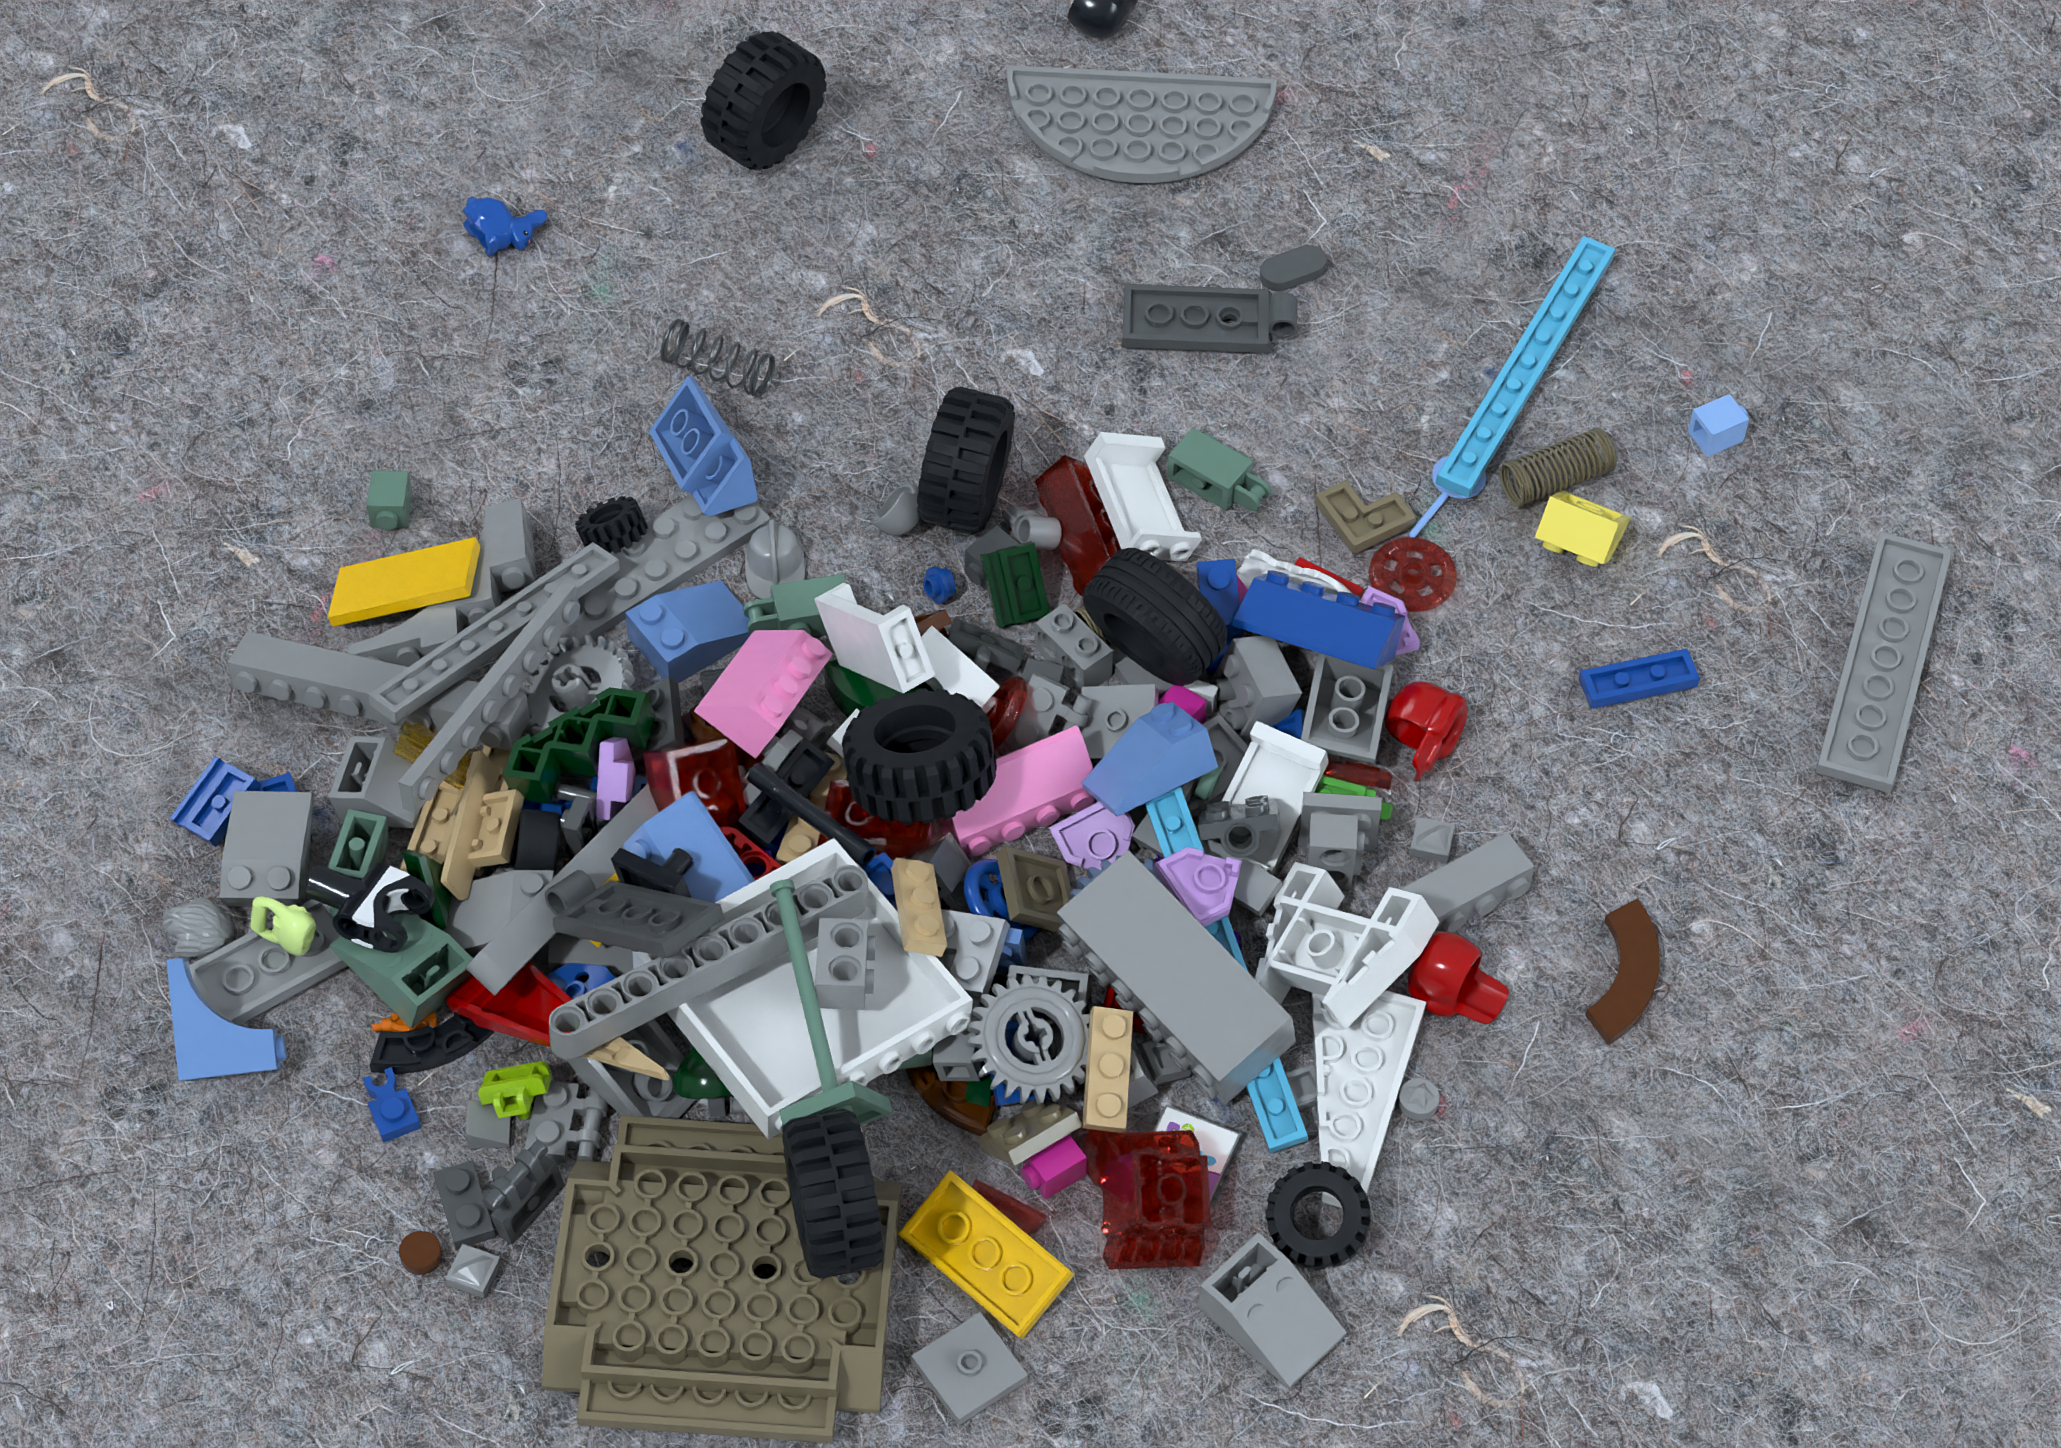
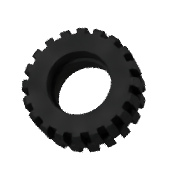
[700,31,827,170]
[917,386,1015,534]
[842,689,997,825]
[782,1109,884,1279]

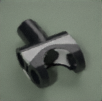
[305,863,435,953]

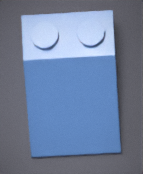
[625,580,751,683]
[1081,702,1218,817]

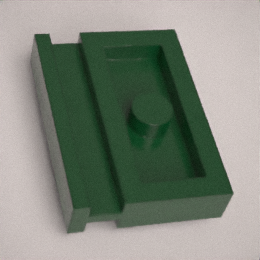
[980,541,1050,628]

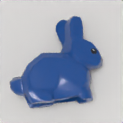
[463,196,548,257]

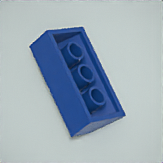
[1232,570,1405,670]

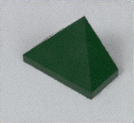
[402,849,451,930]

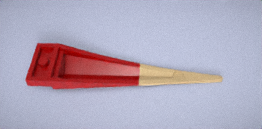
[444,962,670,1080]

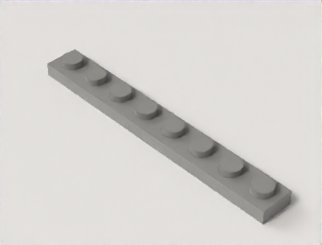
[368,542,620,724]
[398,581,580,814]

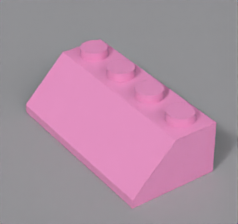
[694,630,833,759]
[939,725,1097,857]

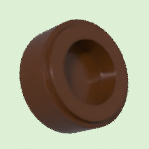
[399,1231,442,1275]

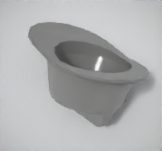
[745,519,805,599]

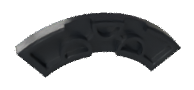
[370,1012,494,1074]

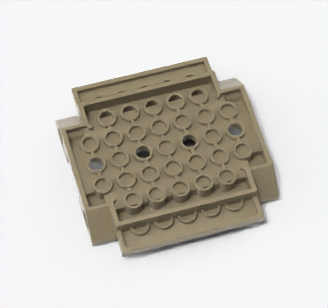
[542,1115,903,1443]

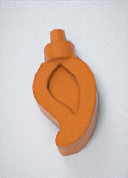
[372,1012,438,1032]

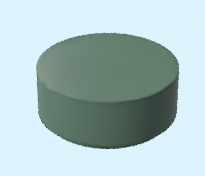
[1194,764,1223,801]

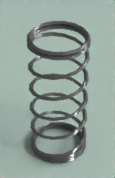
[660,319,775,398]

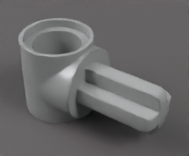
[1002,504,1061,550]

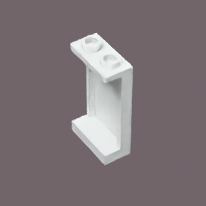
[1084,432,1202,562]
[814,583,935,693]
[1213,721,1329,875]

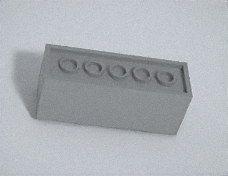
[1056,850,1296,1106]

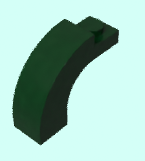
[824,659,935,717]

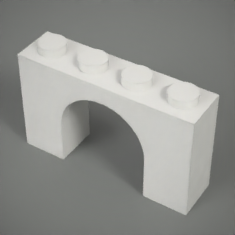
[827,625,1000,758]

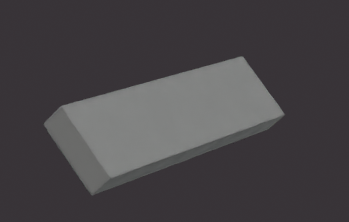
[1132,814,1283,916]

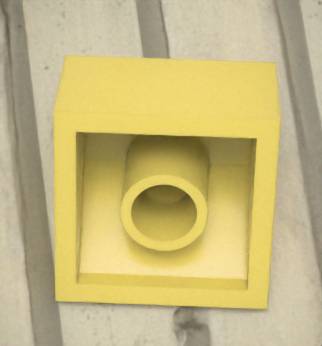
[1535,491,1631,567]

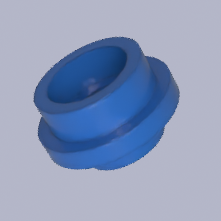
[923,566,955,604]

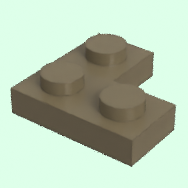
[1314,480,1416,554]

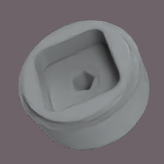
[1398,1078,1440,1120]

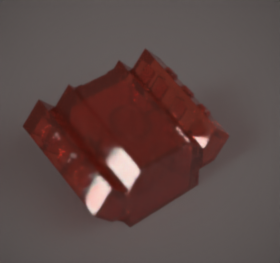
[1097,1130,1211,1270]

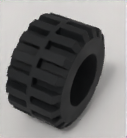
[1266,1161,1371,1270]

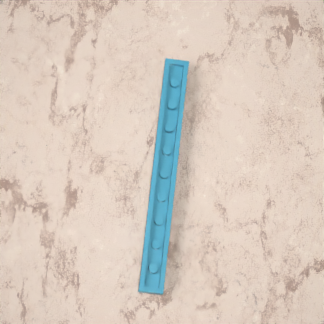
[1436,236,1615,498]
[1144,786,1309,1154]

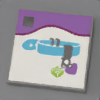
[1134,1105,1241,1207]

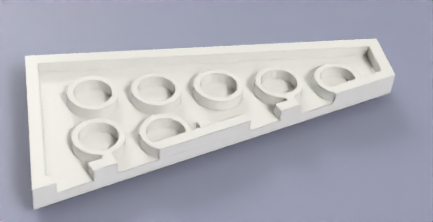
[1311,990,1426,1208]

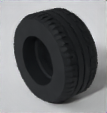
[1083,548,1227,686]

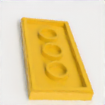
[327,537,481,627]
[898,1170,1075,1339]

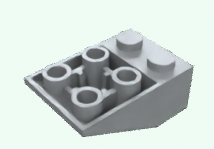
[1198,1232,1347,1389]

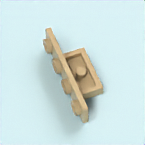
[441,750,525,900]

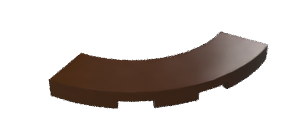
[1585,898,1660,1045]
[905,1046,996,1136]

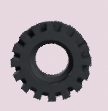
[575,496,648,554]

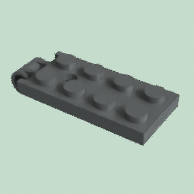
[1122,284,1298,353]
[545,870,724,958]

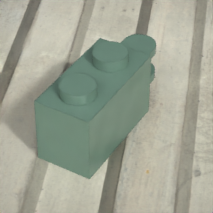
[1167,427,1272,511]
[743,573,846,637]
[328,809,389,919]

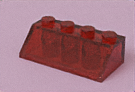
[1035,455,1121,597]

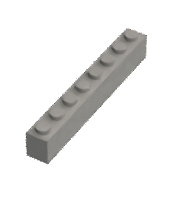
[227,631,530,751]

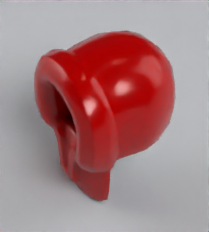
[1385,681,1468,782]
[1407,931,1509,1024]

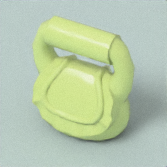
[250,896,316,956]

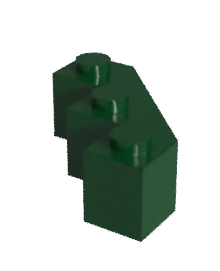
[503,687,656,804]

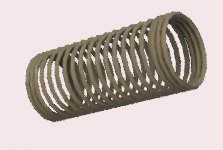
[1500,427,1617,507]

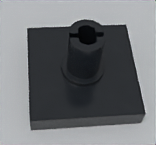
[611,848,694,898]

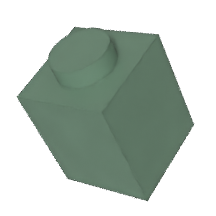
[366,470,413,530]

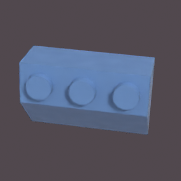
[623,790,755,903]

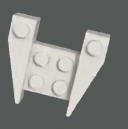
[1255,862,1439,1030]

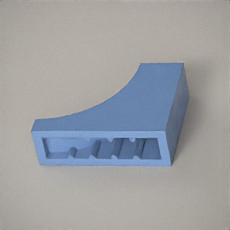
[166,958,287,1081]

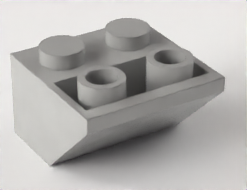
[1209,635,1302,743]
[328,736,421,828]

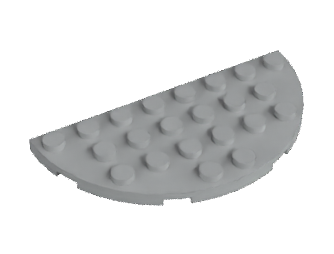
[1007,65,1277,183]

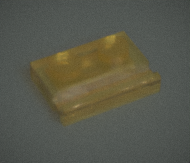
[393,721,471,790]

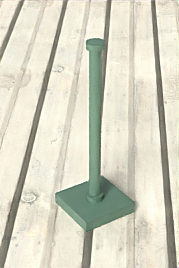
[770,879,893,1126]

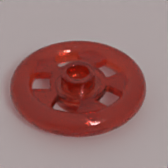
[1368,537,1457,612]
[987,676,1028,751]

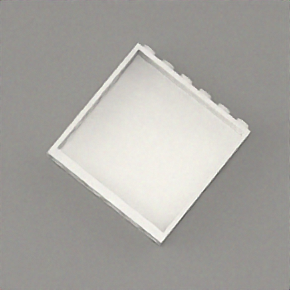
[632,838,973,1140]

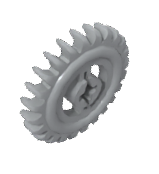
[519,634,635,735]
[966,974,1090,1105]

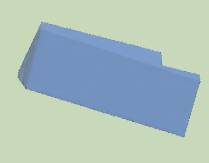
[649,375,758,517]

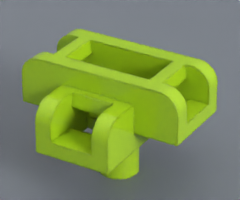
[478,1061,553,1119]

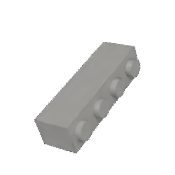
[1377,832,1535,933]

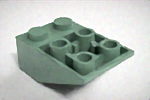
[330,913,473,1029]

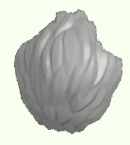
[162,897,235,961]

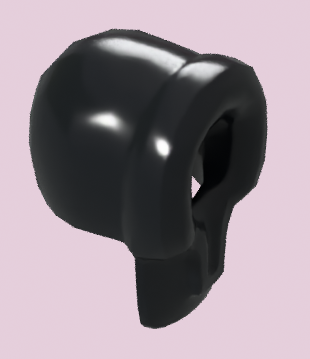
[1067,0,1138,38]

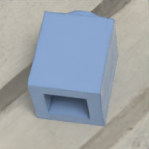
[1688,394,1749,457]

